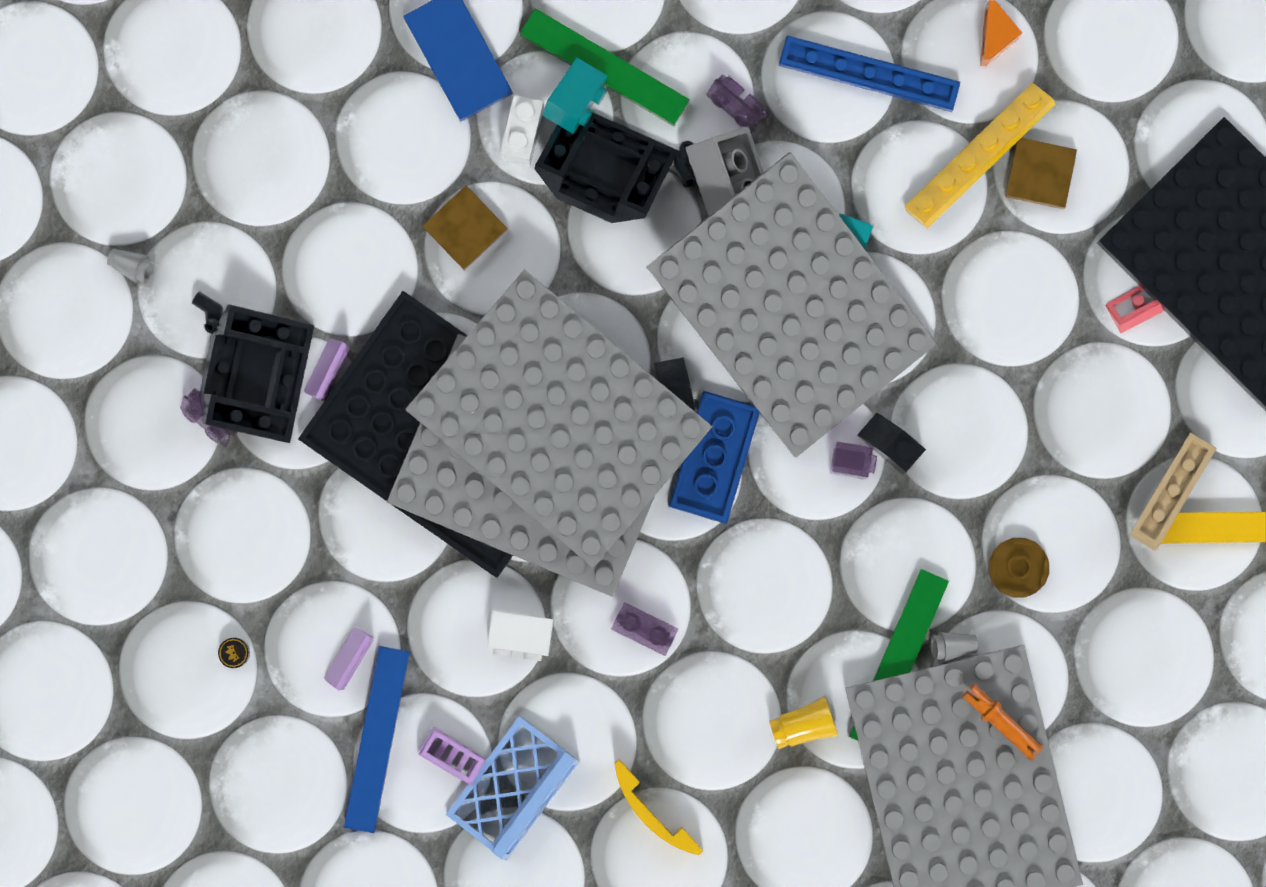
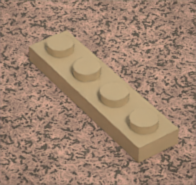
[1129,432,1217,551]

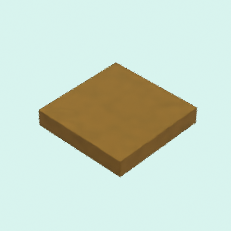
[1005,138,1077,209]
[422,185,508,271]

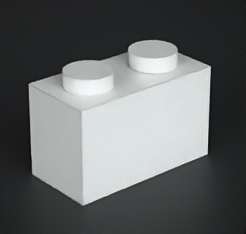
[500,95,544,166]
[487,611,554,661]

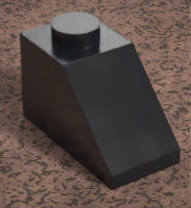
[654,357,696,412]
[857,412,926,475]

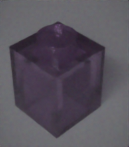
[830,441,877,480]

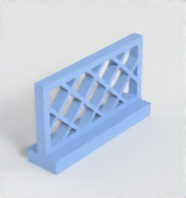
[446,716,580,860]

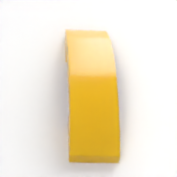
[614,759,703,855]

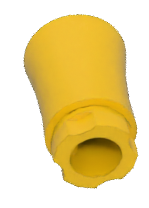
[769,696,839,749]

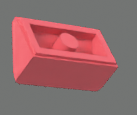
[1105,286,1164,333]

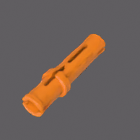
[962,683,1043,760]

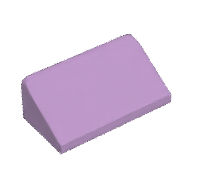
[304,339,350,401]
[324,627,374,690]

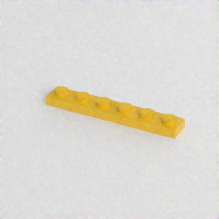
[904,82,1056,229]

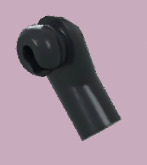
[674,141,697,187]
[192,291,224,334]

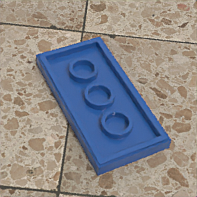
[403,0,513,122]
[669,391,760,524]

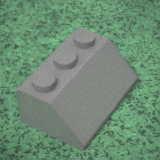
[685,126,764,216]

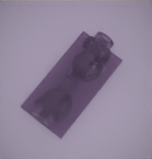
[706,74,769,133]
[180,388,238,447]
[611,602,679,656]

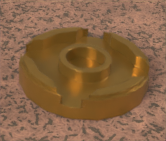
[988,538,1050,598]

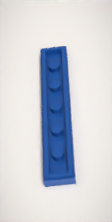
[779,35,961,112]
[344,646,410,833]

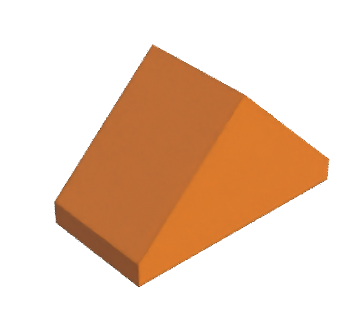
[980,0,1023,66]

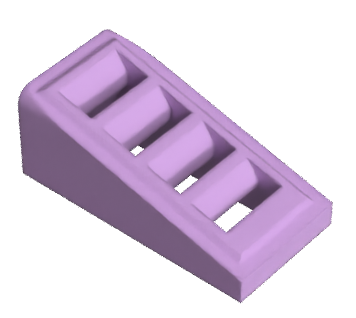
[417,727,487,786]

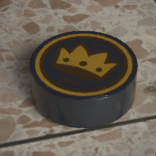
[218,638,250,668]

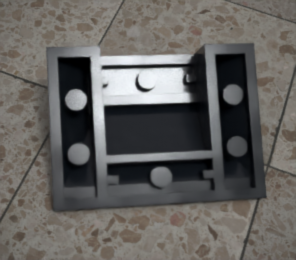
[534,113,679,223]
[199,304,314,443]

